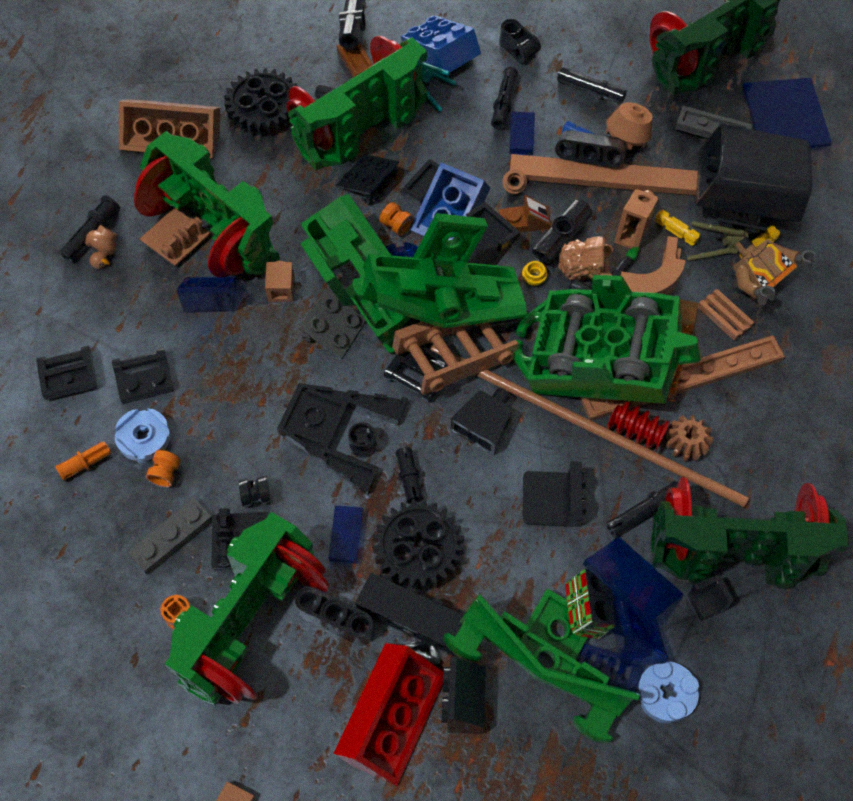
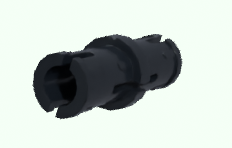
[395,447,424,504]

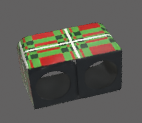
[565,569,617,639]

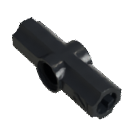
[339,0,366,50]
[532,199,593,265]

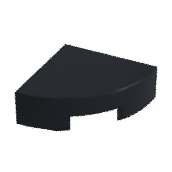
[404,639,440,667]

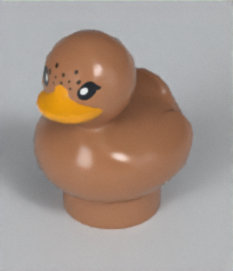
[85,225,118,269]

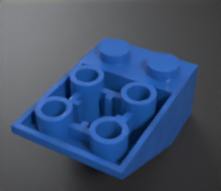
[401,16,481,73]

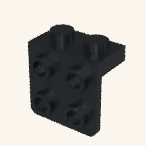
[523,461,587,526]

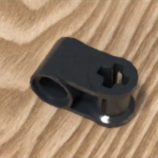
[499,19,541,63]

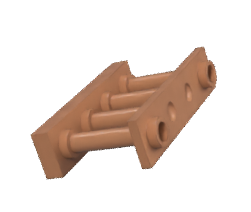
[392,321,518,395]

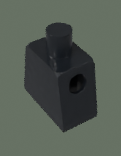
[451,387,512,456]

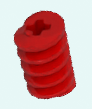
[606,401,669,451]

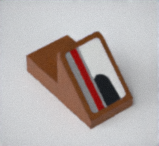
[498,195,551,233]

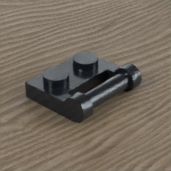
[36,345,98,400]
[383,345,448,403]
[112,347,175,405]

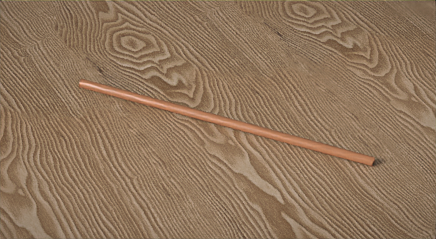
[430,344,749,507]

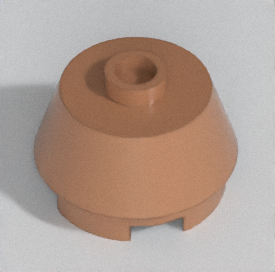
[606,102,652,150]

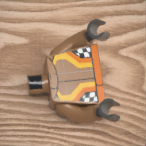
[733,236,817,306]

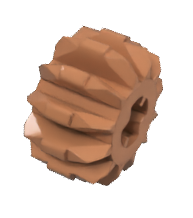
[665,414,713,462]

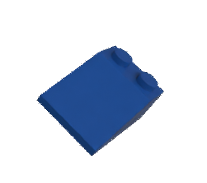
[410,163,491,240]

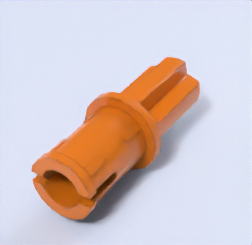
[55,442,111,481]

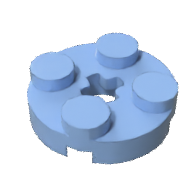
[114,408,171,463]
[637,660,699,723]

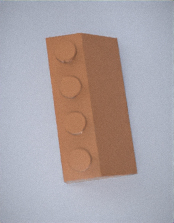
[119,99,221,158]

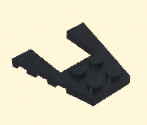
[277,383,408,495]

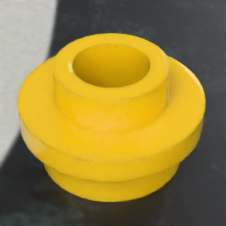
[522,261,547,286]

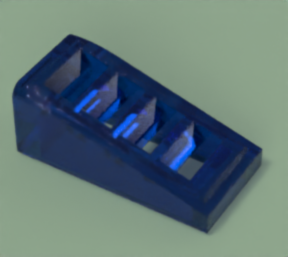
[578,644,643,692]

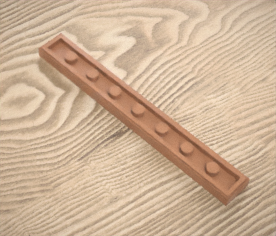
[510,154,698,195]
[580,335,785,421]

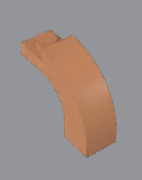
[620,236,686,295]

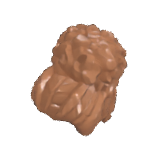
[558,236,613,280]

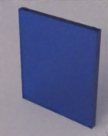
[583,537,683,624]

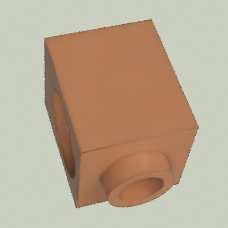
[265,261,295,302]

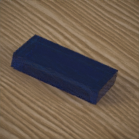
[509,111,535,155]
[328,505,363,564]

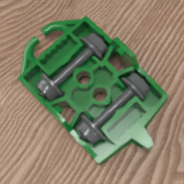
[513,275,701,404]

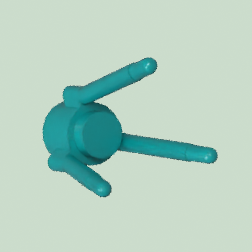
[421,62,456,112]

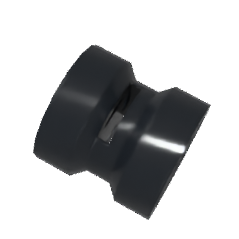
[348,422,376,458]
[239,475,271,507]

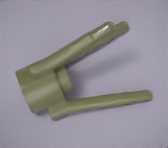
[687,221,748,261]

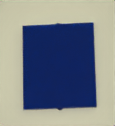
[743,78,832,148]

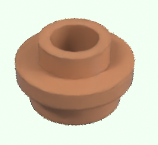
[502,169,527,194]

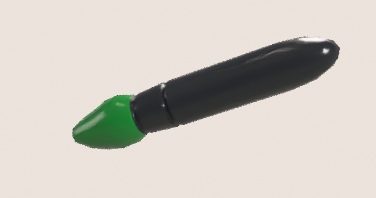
[611,247,640,276]

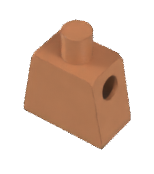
[614,189,658,249]

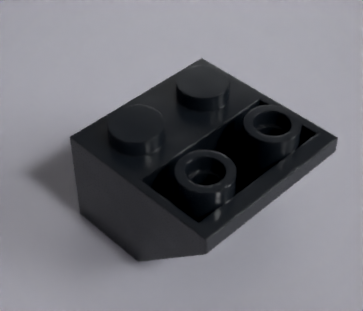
[441,657,486,734]

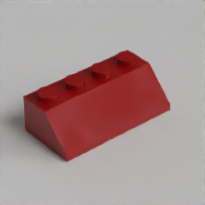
[333,643,444,786]

